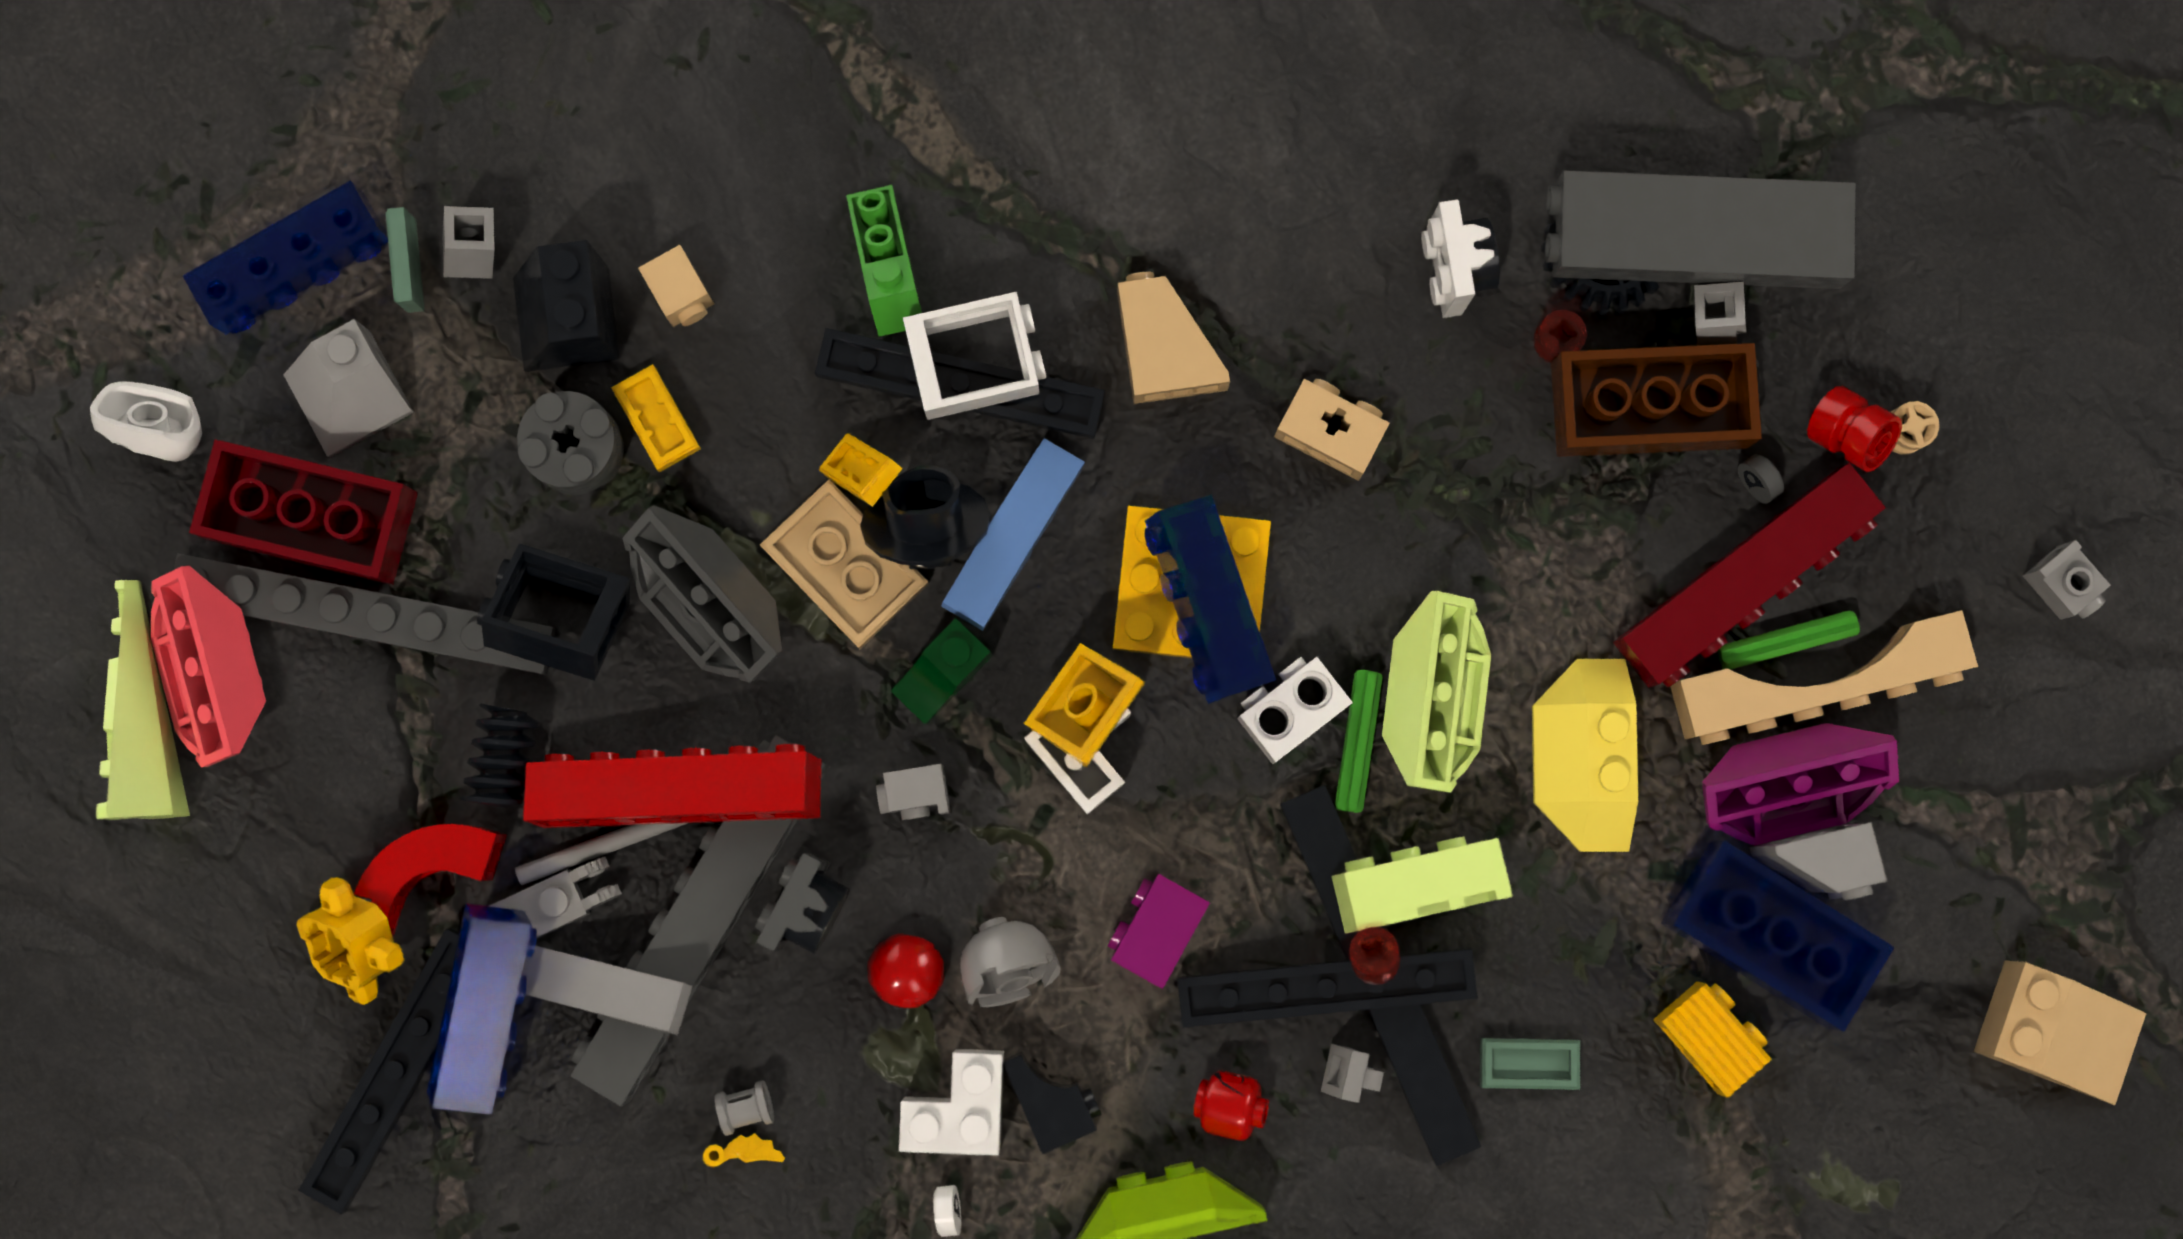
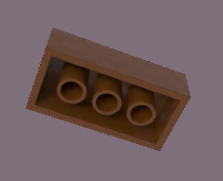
[1551,343,1762,457]

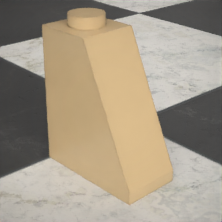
[1117,272,1230,404]

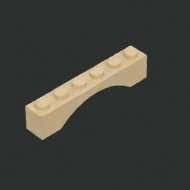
[1670,610,1978,745]

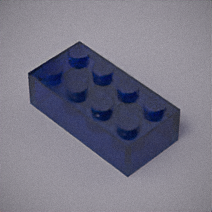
[1661,840,1895,1032]

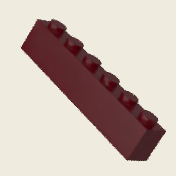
[1613,462,1886,688]

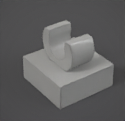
[1321,1043,1384,1103]

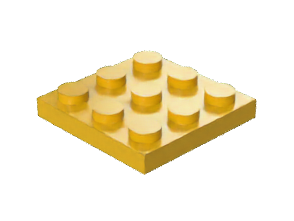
[1113,506,1271,665]

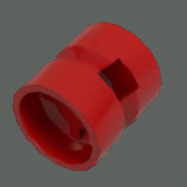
[1807,386,1902,472]

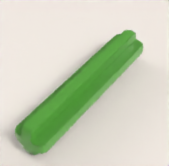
[1717,610,1860,670]
[1335,670,1383,813]

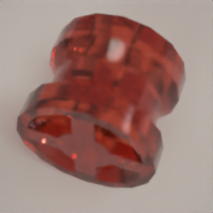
[1533,310,1587,363]
[1349,927,1400,985]

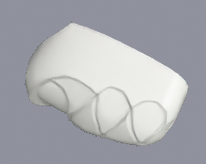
[90,381,202,462]

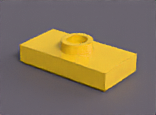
[611,364,701,472]
[819,433,903,507]

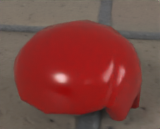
[867,933,944,1008]

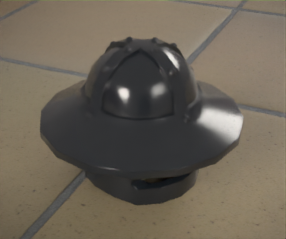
[860,465,991,570]

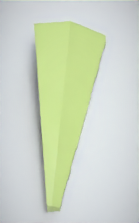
[96,580,190,820]

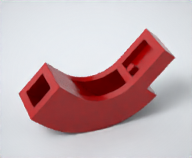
[354,824,507,937]

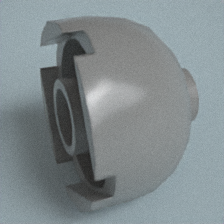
[960,917,1061,1008]

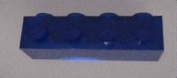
[183,180,388,334]
[1144,495,1276,704]
[427,903,537,1114]

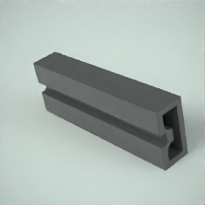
[1545,170,1856,289]

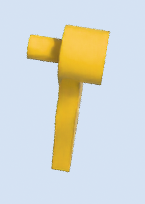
[702,1133,785,1168]

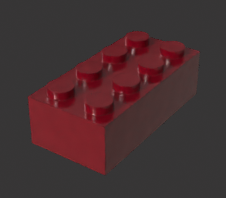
[189,439,418,585]

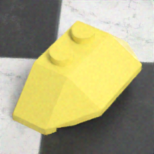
[1532,659,1638,852]

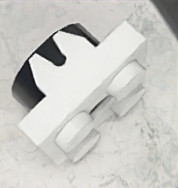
[1421,199,1500,318]

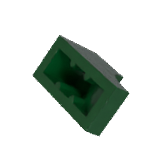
[891,618,993,725]

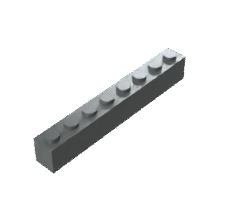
[571,735,830,1107]

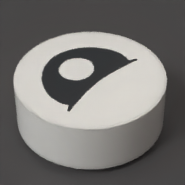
[933,1185,961,1237]

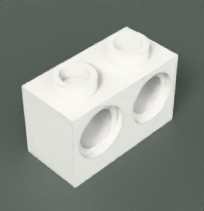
[1237,657,1353,764]

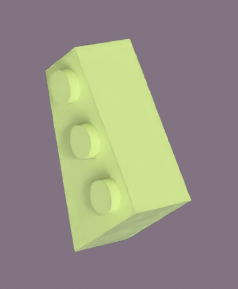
[1332,836,1513,934]

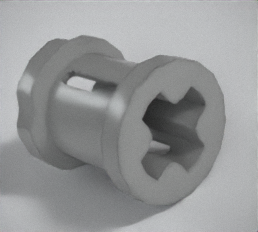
[714,1080,775,1136]

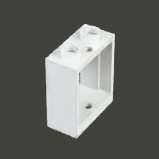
[903,291,1046,420]

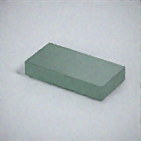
[385,207,425,313]
[1480,1038,1580,1090]

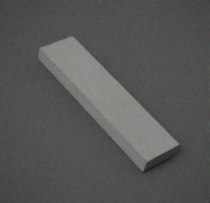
[508,943,692,1035]

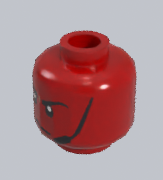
[1194,1070,1269,1141]

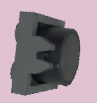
[755,853,849,954]

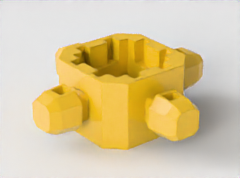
[296,877,404,1005]

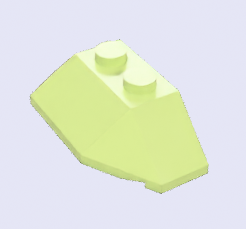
[1382,591,1491,792]

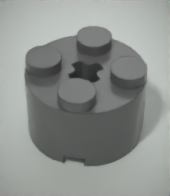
[517,391,624,495]

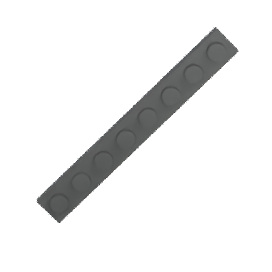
[173,553,557,675]

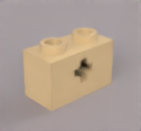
[1274,379,1390,481]

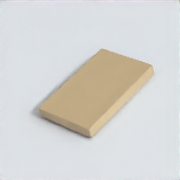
[760,479,929,649]

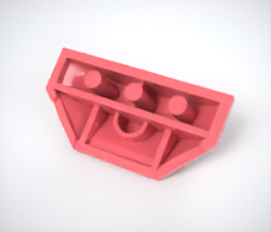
[151,566,266,768]

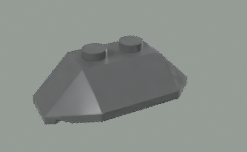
[622,505,782,683]

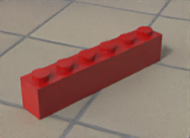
[523,744,822,828]

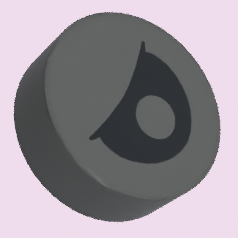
[1738,454,1784,503]

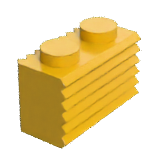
[1653,981,1771,1098]

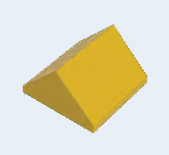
[1024,643,1144,768]

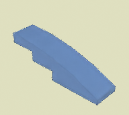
[941,438,1085,631]

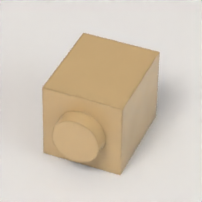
[638,245,714,327]

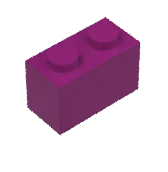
[1107,874,1210,989]

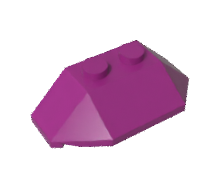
[1702,723,1899,846]

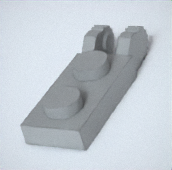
[479,857,622,955]

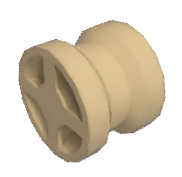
[1891,401,1939,455]

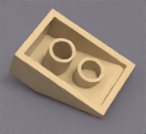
[1973,960,2146,1105]

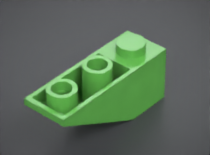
[846,185,922,337]

